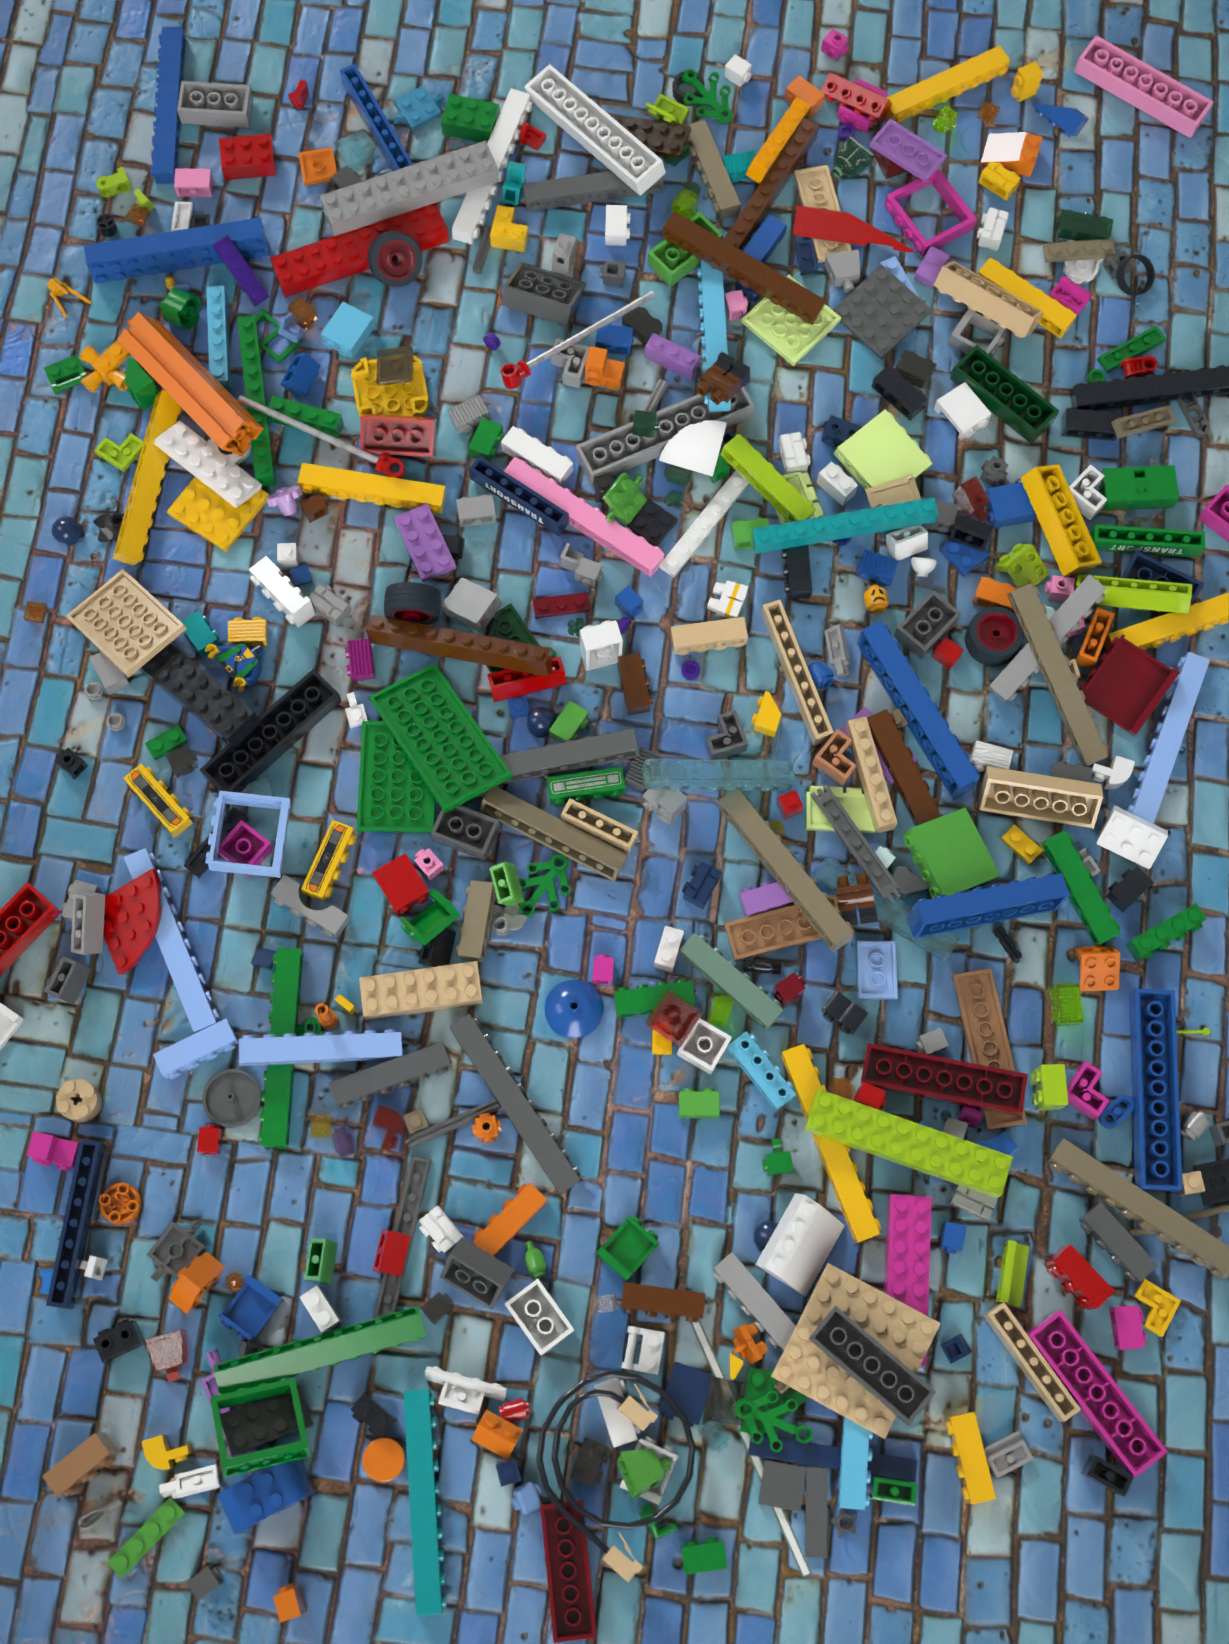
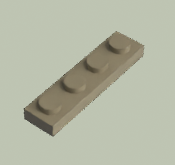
[1042,239,1116,263]
[1111,405,1176,439]

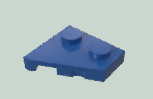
[939,539,991,577]

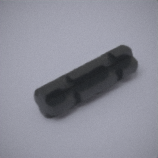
[993,926,1022,962]
[743,960,781,974]

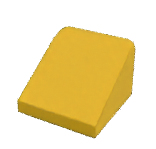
[729,1353,744,1380]

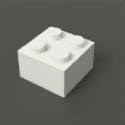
[677,1017,732,1075]

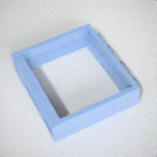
[206,791,291,878]

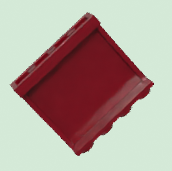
[1079,635,1180,736]

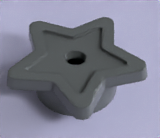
[831,1508,858,1536]

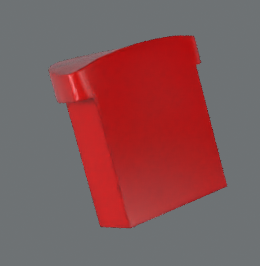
[288,79,309,110]
[519,122,547,151]

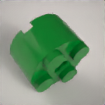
[159,287,201,330]

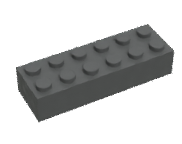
[808,1305,936,1426]

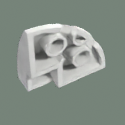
[659,420,727,476]

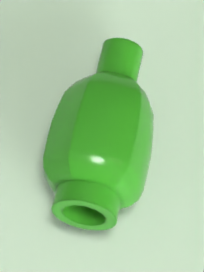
[525,1240,547,1279]

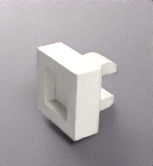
[79,1256,108,1280]

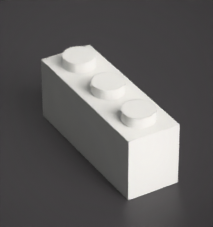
[594,1378,640,1448]

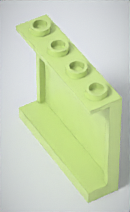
[834,409,933,506]

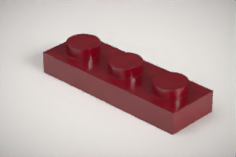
[532,592,590,619]

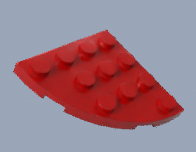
[103,869,162,975]

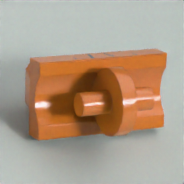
[731,1323,768,1365]

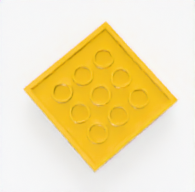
[166,477,269,552]

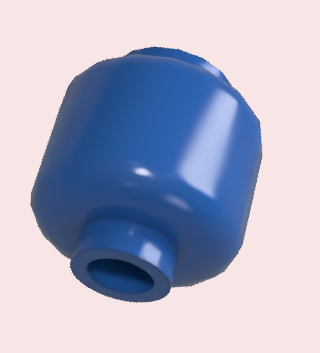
[808,661,834,689]

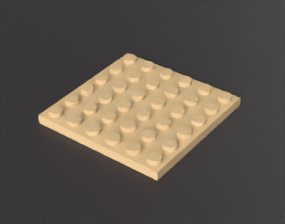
[771,1263,941,1439]

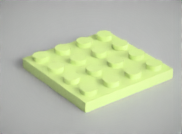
[741,274,841,367]

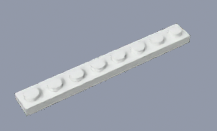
[659,470,749,578]

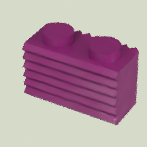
[345,638,375,681]

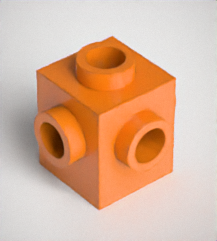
[472,1113,502,1143]

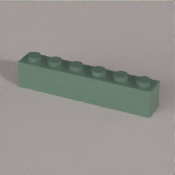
[678,933,784,1031]

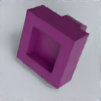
[957,1105,983,1129]

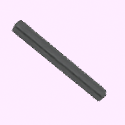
[406,1099,500,1148]

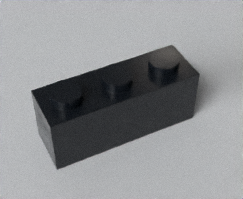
[871,365,928,421]
[1061,407,1120,441]
[781,545,812,599]

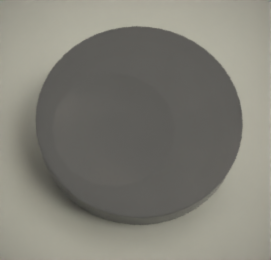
[202,1069,262,1128]

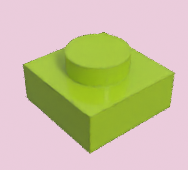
[133,188,155,212]

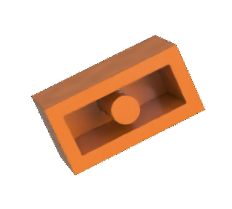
[784,75,825,118]
[471,1410,523,1460]
[273,1583,307,1623]

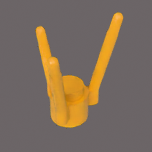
[47,278,92,318]

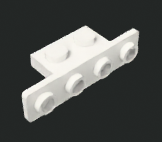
[424,1366,507,1415]

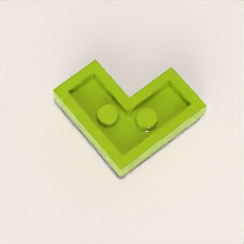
[94,433,143,472]

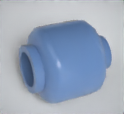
[511,1482,544,1514]

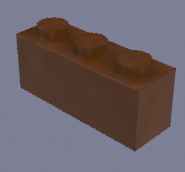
[617,653,653,715]

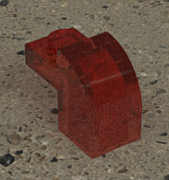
[372,1105,406,1153]

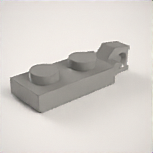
[824,624,850,677]

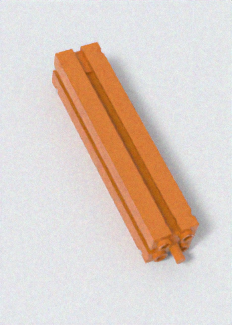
[117,312,264,457]

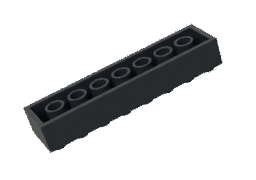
[138,644,261,749]
[199,669,342,793]

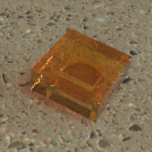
[977,101,1000,124]
[125,204,150,227]
[23,601,47,623]
[830,1078,852,1099]

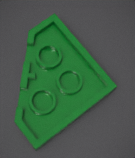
[740,1368,808,1435]

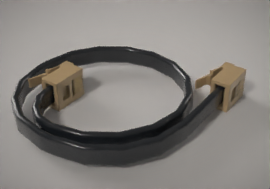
[536,1371,696,1582]

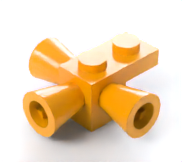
[80,340,131,394]

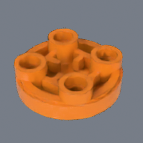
[99,1183,142,1225]
[362,1437,405,1482]

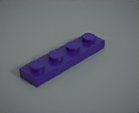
[212,235,270,307]

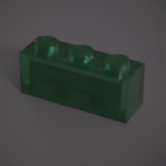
[1055,209,1113,241]

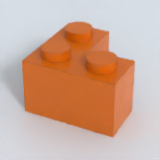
[585,346,625,390]
[168,1252,225,1314]

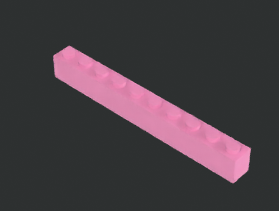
[504,457,664,578]

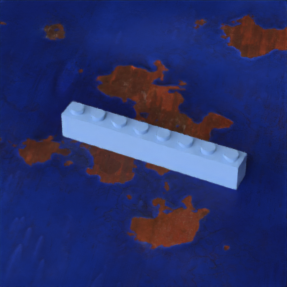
[238,1029,402,1066]

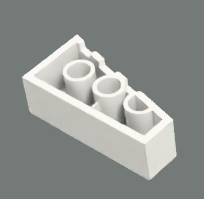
[249,556,315,628]

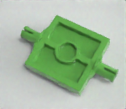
[603,472,647,525]

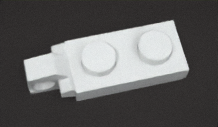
[159,1465,220,1498]

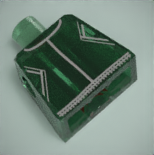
[832,135,875,179]

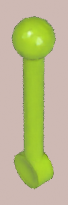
[1176,1028,1210,1036]

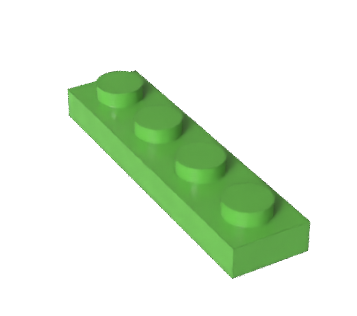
[107,1497,186,1578]

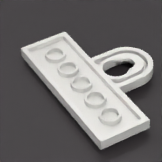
[154,421,262,508]

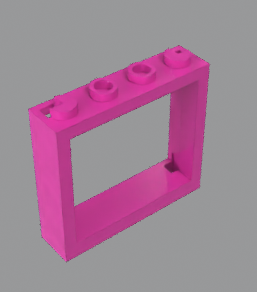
[884,168,977,257]

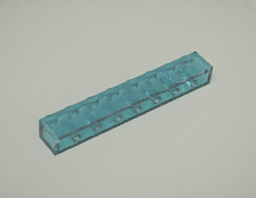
[641,759,796,791]
[813,857,959,963]

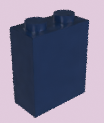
[658,1361,715,1428]

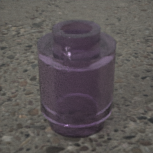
[331,1126,356,1158]

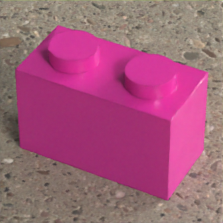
[1109,1305,1147,1350]

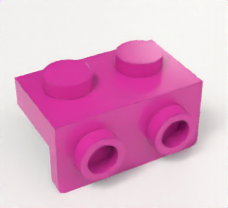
[1048,276,1092,315]

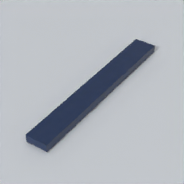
[748,1434,917,1482]

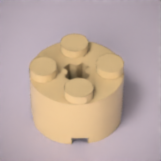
[56,1079,103,1123]

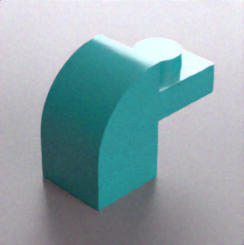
[501,161,526,206]

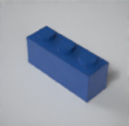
[741,214,787,263]

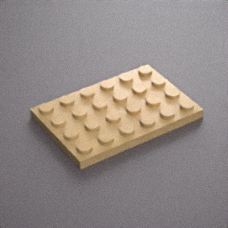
[66,569,187,678]

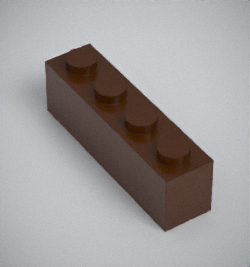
[620,1282,706,1323]

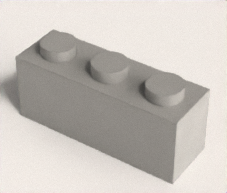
[71,892,105,955]

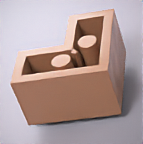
[812,729,857,786]

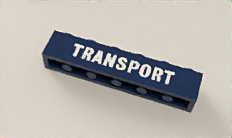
[469,456,569,537]

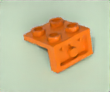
[1075,945,1120,992]

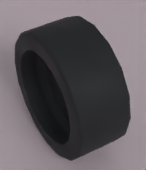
[672,71,705,106]

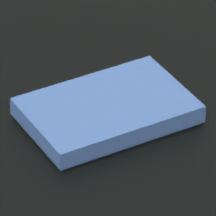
[856,941,898,1000]

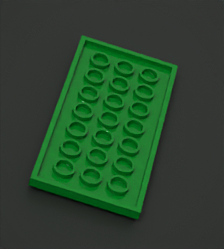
[369,663,512,813]

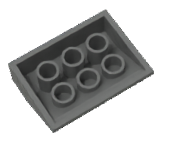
[501,262,586,326]

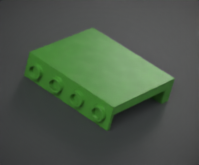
[902,807,1001,899]

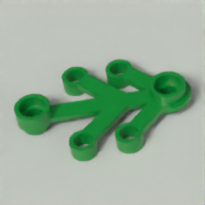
[682,69,733,124]
[519,854,571,918]
[734,1390,813,1452]

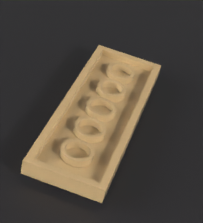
[794,165,851,263]

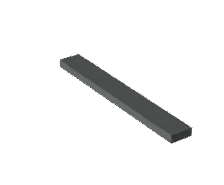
[373,1155,432,1318]

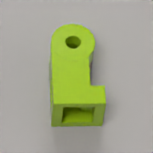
[96,167,133,198]

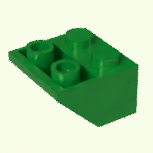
[125,357,160,411]

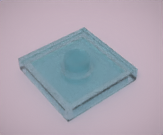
[334,128,381,170]

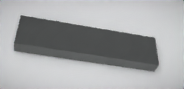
[805,1467,828,1558]

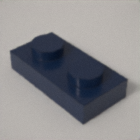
[795,239,818,275]

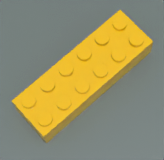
[1020,464,1102,577]

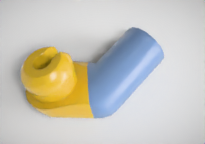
[165,276,191,292]

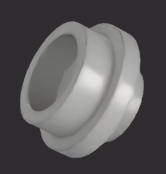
[84,681,104,700]
[106,713,126,731]

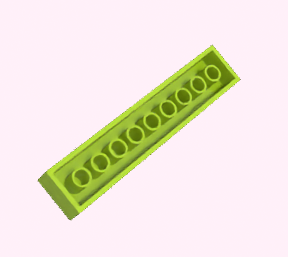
[803,1089,1013,1198]

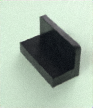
[418,928,456,966]

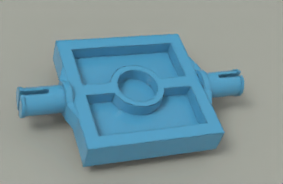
[391,86,444,131]

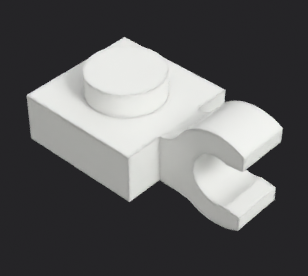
[345,692,368,728]

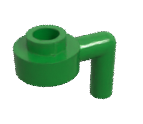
[639,1503,678,1539]

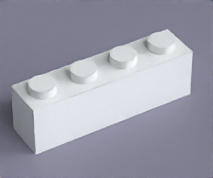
[501,426,573,486]

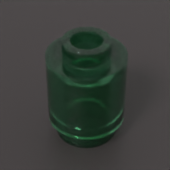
[664,464,691,486]

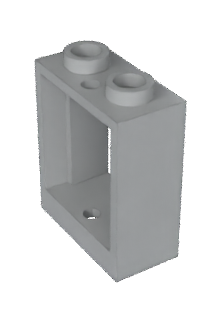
[948,309,1005,357]

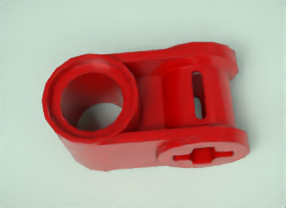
[1120,356,1158,379]

